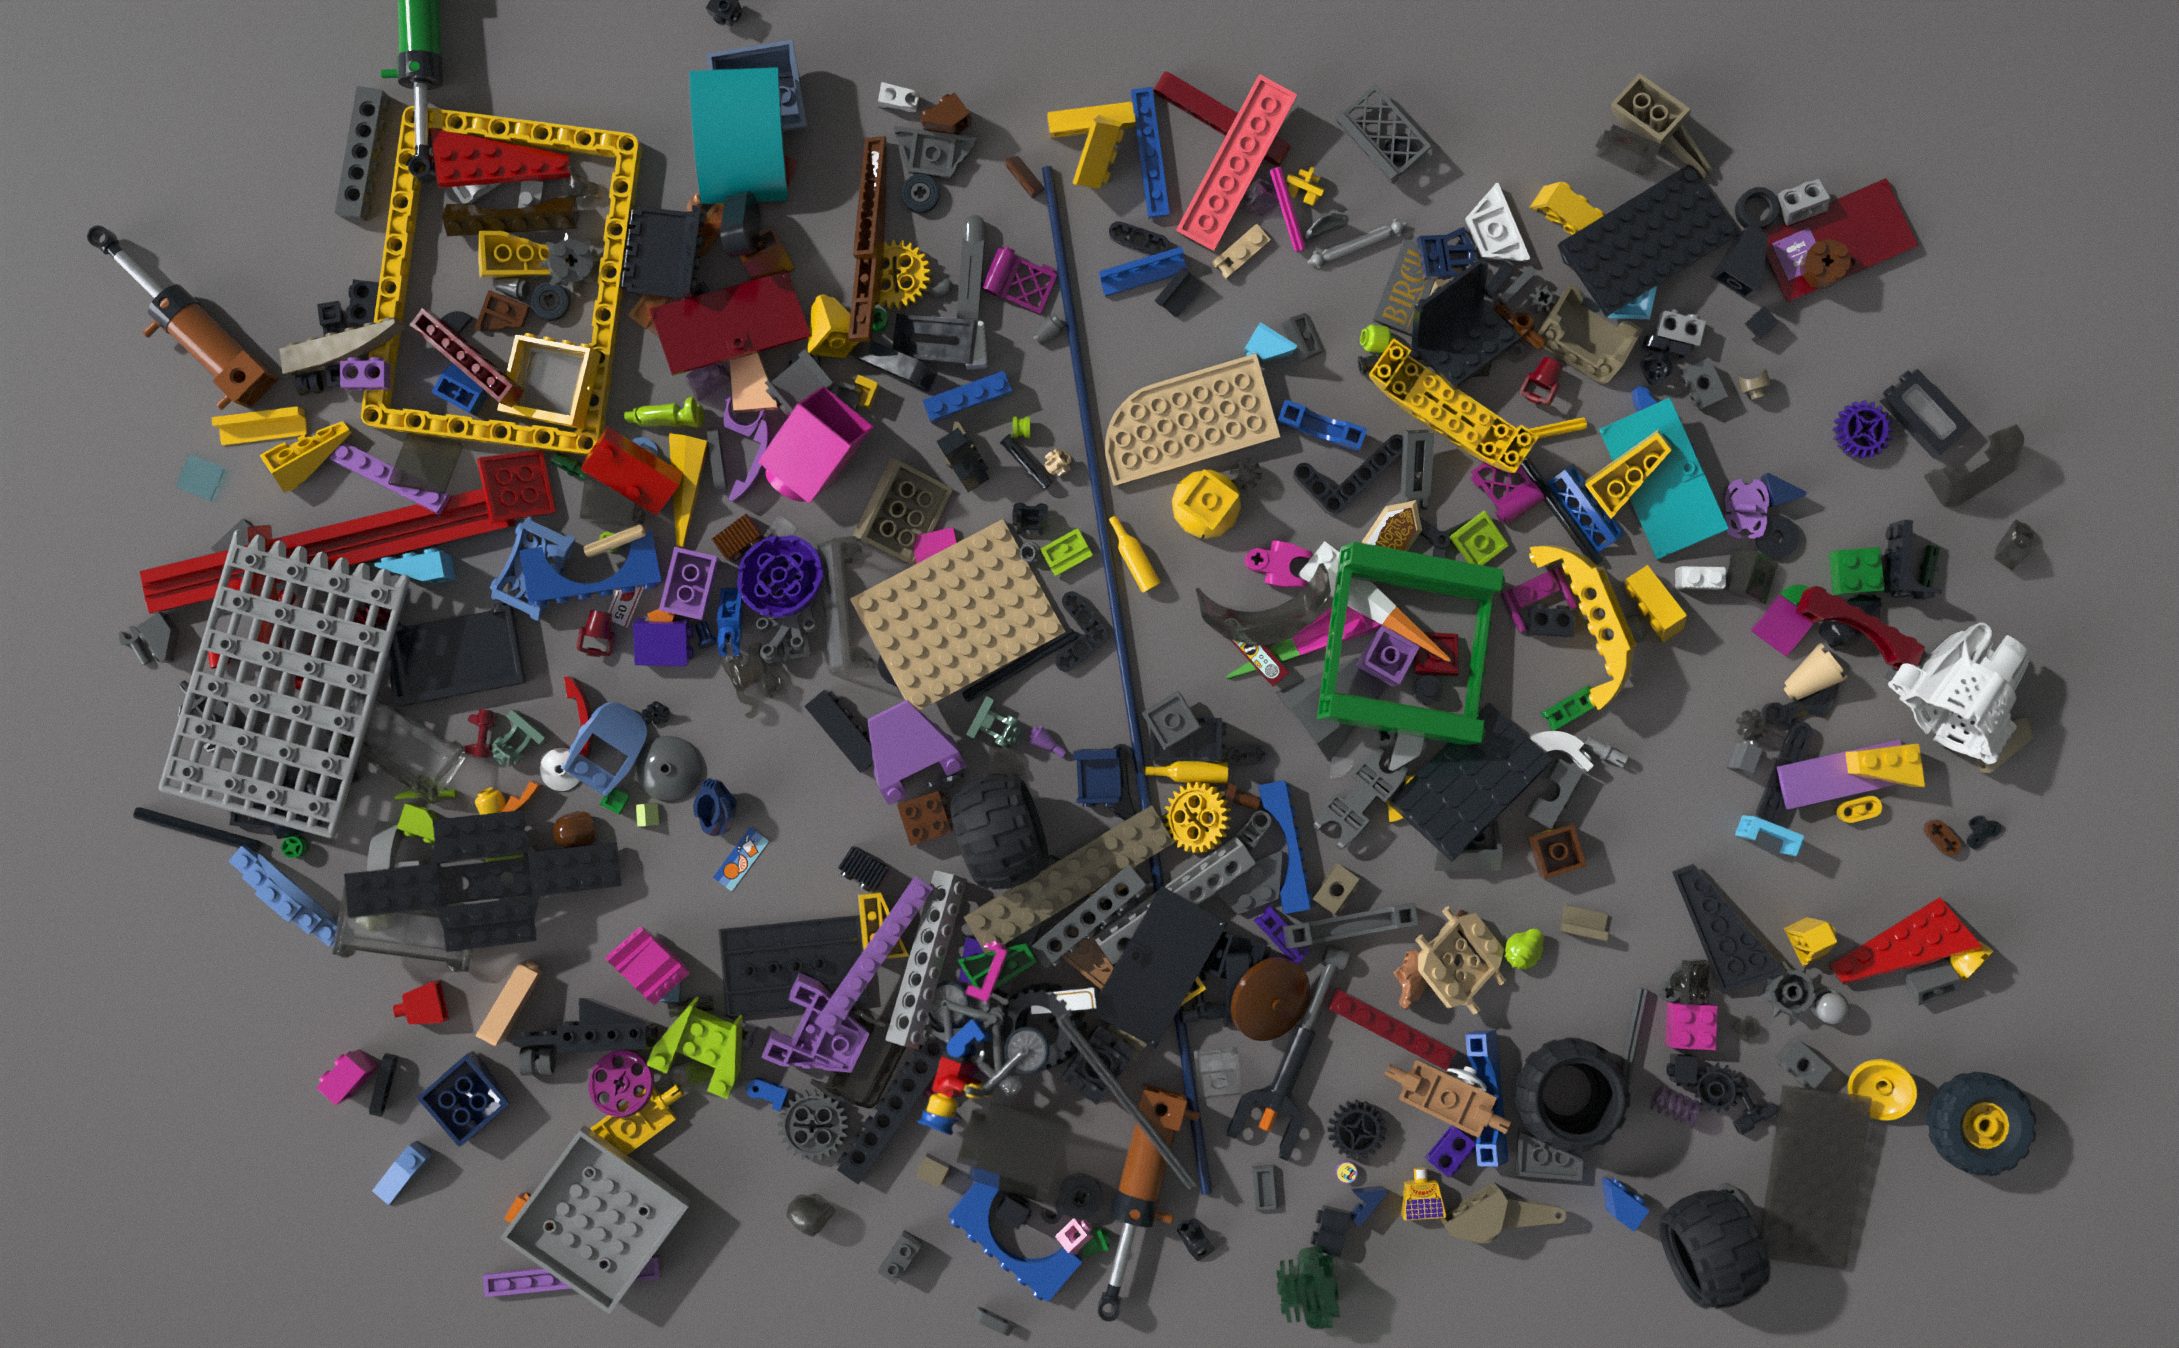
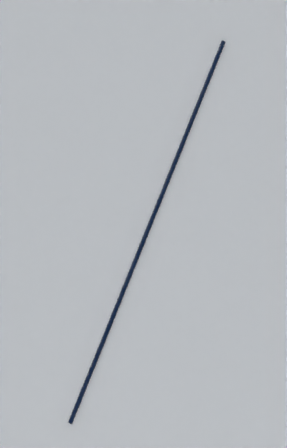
[1042,166,1212,1195]

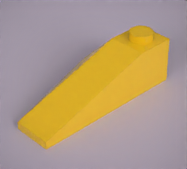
[478,231,570,279]
[260,421,351,493]

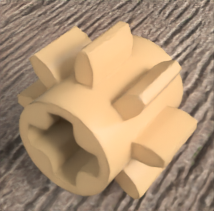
[1045,448,1071,477]

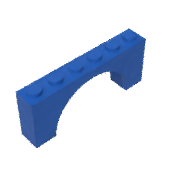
[520,531,661,607]
[948,1172,1082,1302]

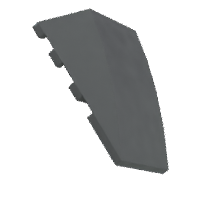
[1275,657,1384,761]

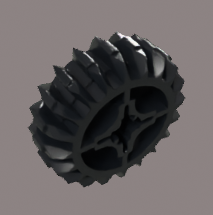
[1327,1100,1387,1160]

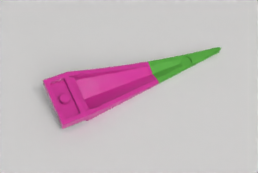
[1227,582,1382,679]

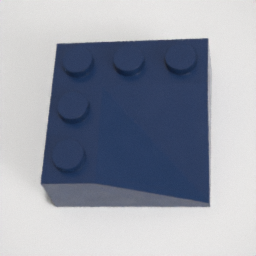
[416,1051,510,1147]

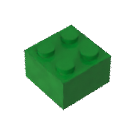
[1829,547,1884,596]

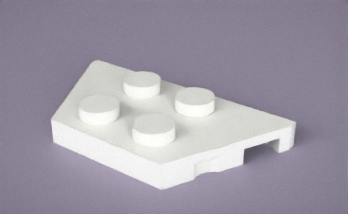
[1465,183,1530,262]

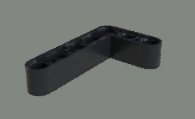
[1293,434,1403,515]

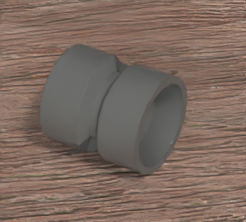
[519,1046,556,1076]

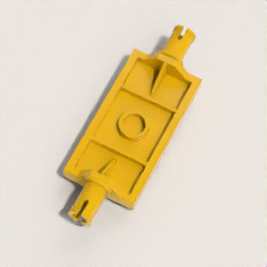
[590,1084,685,1155]

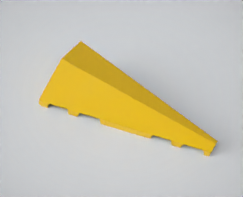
[669,433,709,548]

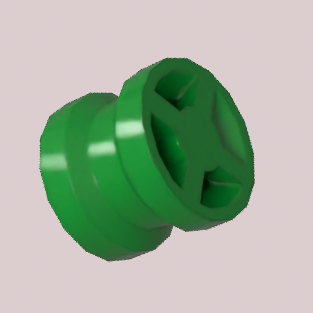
[873,308,889,332]
[281,836,308,858]

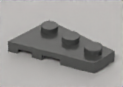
[1515,1131,1583,1181]

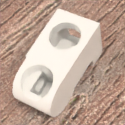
[877,82,920,112]

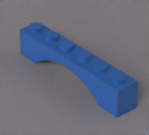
[1258,780,1313,914]
[1465,1030,1508,1167]

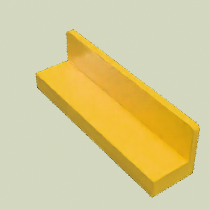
[1047,102,1136,138]
[211,406,308,446]

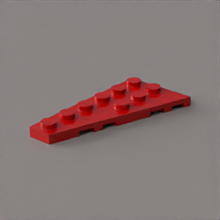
[430,128,571,188]
[1829,897,1983,985]

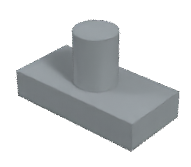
[518,181,545,208]

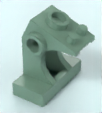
[966,696,1024,748]
[492,710,549,767]

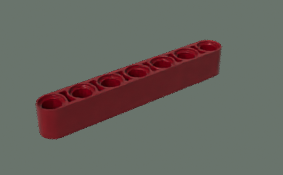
[1153,71,1291,166]

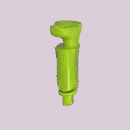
[624,397,704,428]

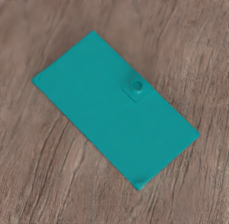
[1598,397,1729,560]

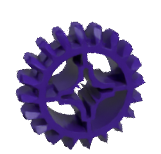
[1832,400,1894,459]

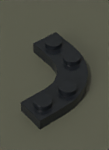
[230,766,300,828]

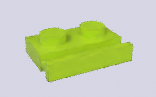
[1040,528,1093,577]

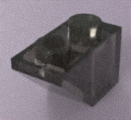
[1994,519,2034,570]

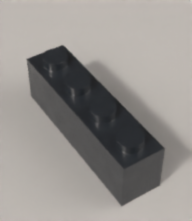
[804,690,874,773]

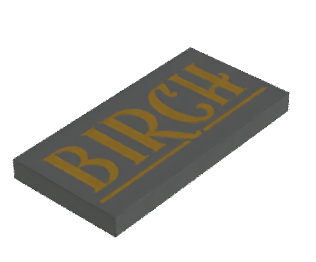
[1373,239,1435,336]

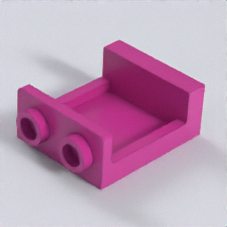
[966,940,1009,1002]

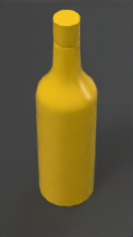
[1109,515,1161,593]
[1145,761,1228,783]

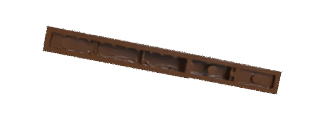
[848,136,887,342]

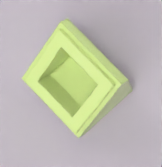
[636,803,660,826]

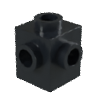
[706,0,742,27]

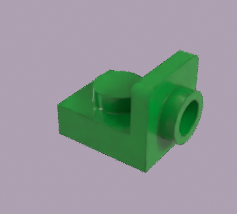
[1077,1226,1111,1257]

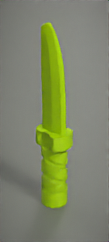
[394,788,457,800]

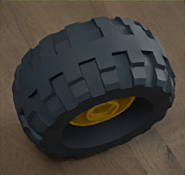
[1926,1072,2037,1176]

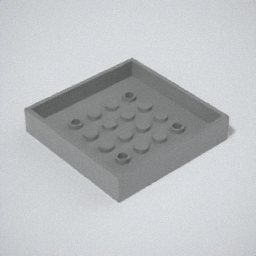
[501,1125,691,1314]

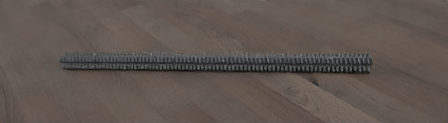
[1056,1014,1198,1190]

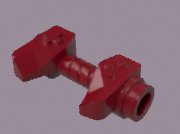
[464,709,495,758]

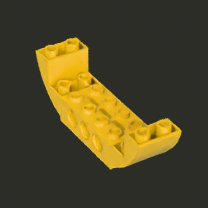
[1369,338,1539,473]
[1529,545,1637,710]

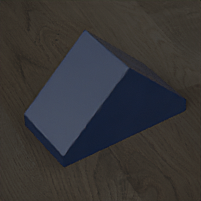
[1760,473,1807,507]

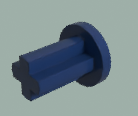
[695,621,718,649]

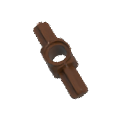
[1494,303,1547,350]

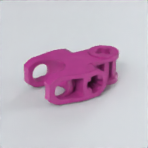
[1245,541,1313,588]

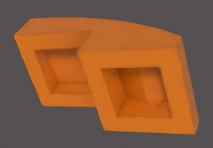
[502,781,543,812]

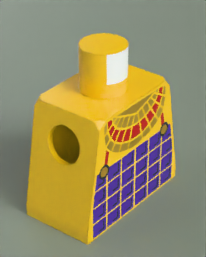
[1401,1167,1446,1220]

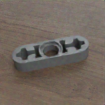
[707,427,728,491]

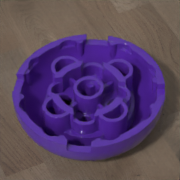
[737,535,823,618]

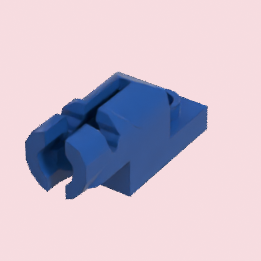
[717,588,743,657]

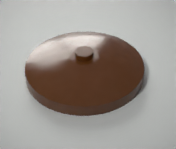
[1231,957,1310,1041]

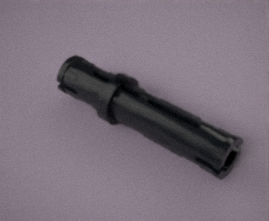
[1000,434,1053,491]

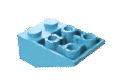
[374,548,456,584]

